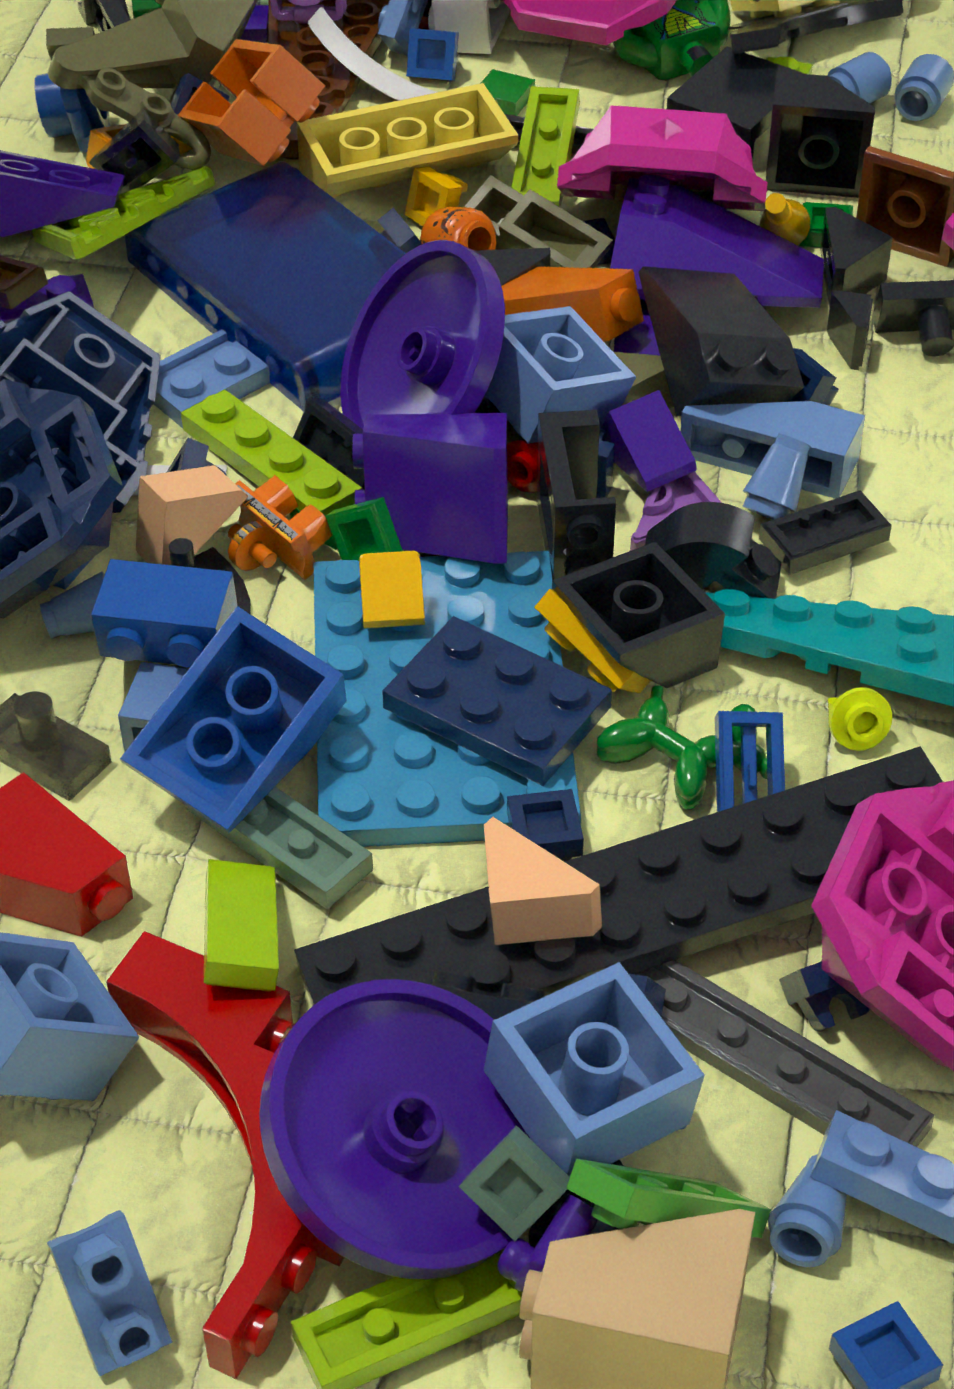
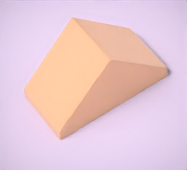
[136,465,248,565]
[484,817,602,945]

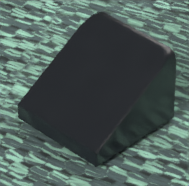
[827,290,873,370]

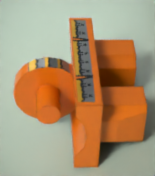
[228,475,332,580]

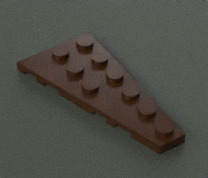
[269,0,390,160]

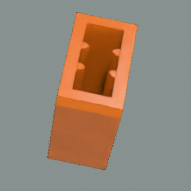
[502,267,644,341]

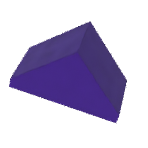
[600,390,697,492]

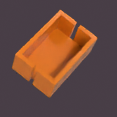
[178,39,325,166]

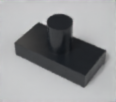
[873,280,954,356]

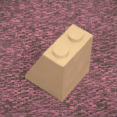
[519,1209,755,1389]

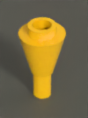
[759,193,810,245]

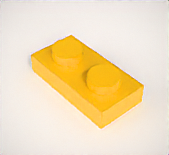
[534,589,651,693]

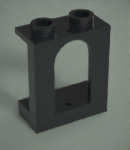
[537,409,616,580]

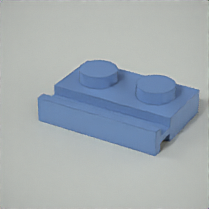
[154,330,270,428]

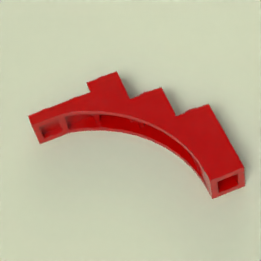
[106,931,345,1379]

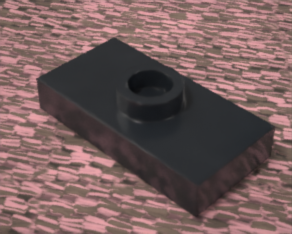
[293,398,365,490]
[759,490,892,575]

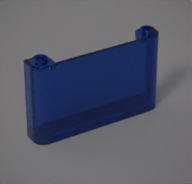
[125,161,406,412]

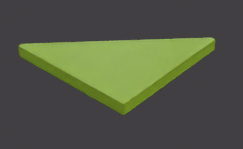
[31,166,216,260]

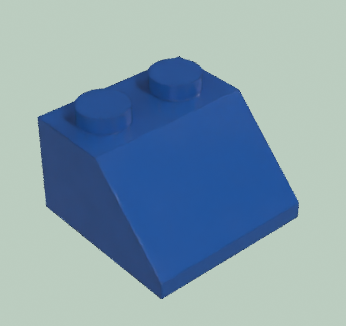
[91,559,237,668]

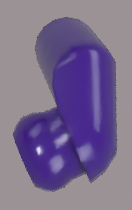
[497,1194,598,1292]

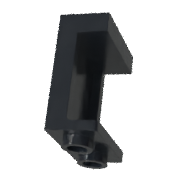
[667,46,805,163]

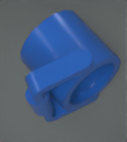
[34,73,111,153]

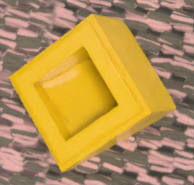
[359,551,425,628]

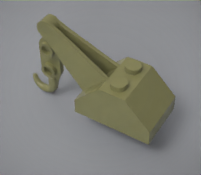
[48,0,258,170]

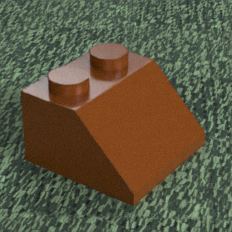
[856,146,954,267]

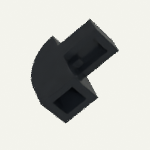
[645,502,782,599]

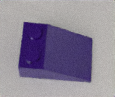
[0,150,125,237]

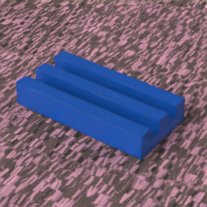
[715,711,785,812]

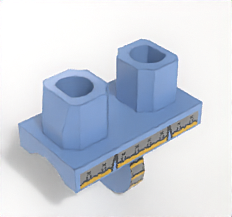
[47,1210,172,1376]

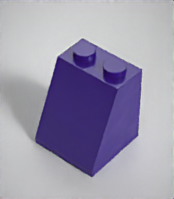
[352,413,508,564]

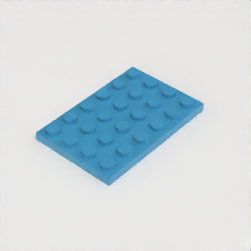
[313,551,581,847]

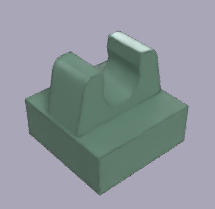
[459,1125,570,1241]

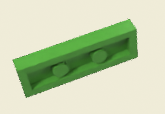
[566,1159,771,1238]

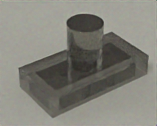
[0,691,112,801]

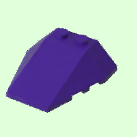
[610,175,824,308]

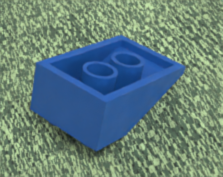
[120,606,347,834]

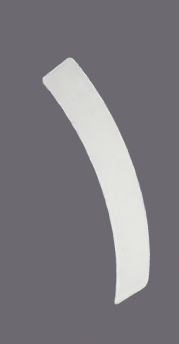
[308,7,437,101]

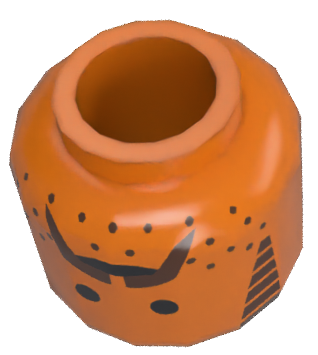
[420,207,497,250]

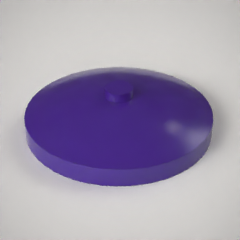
[340,240,505,429]
[259,979,530,1279]

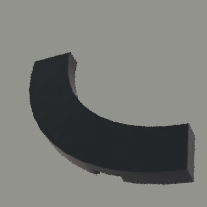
[730,0,904,54]

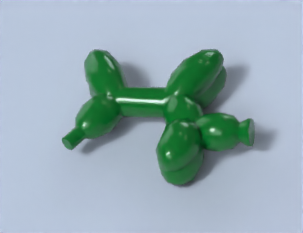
[597,685,767,810]

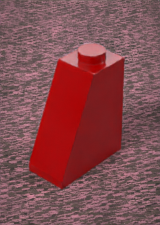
[0,772,133,937]

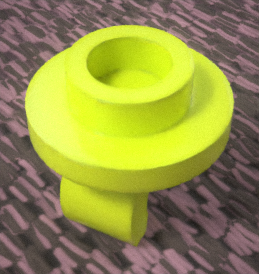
[828,687,892,751]

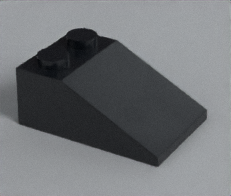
[638,266,804,416]

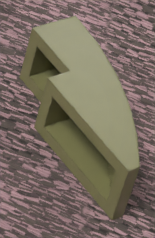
[464,175,613,268]

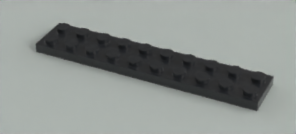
[294,746,943,1006]

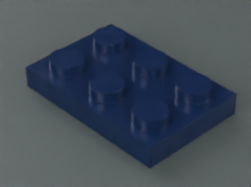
[382,616,612,786]

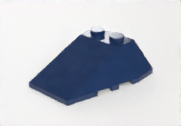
[0,291,160,513]

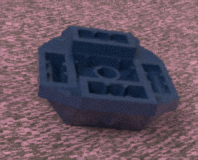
[0,379,124,619]

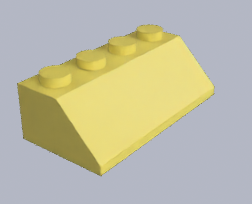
[296,83,518,199]

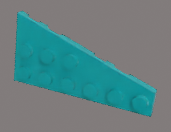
[705,589,954,707]

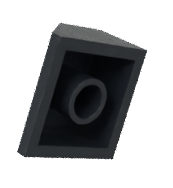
[765,72,875,198]
[552,542,725,688]

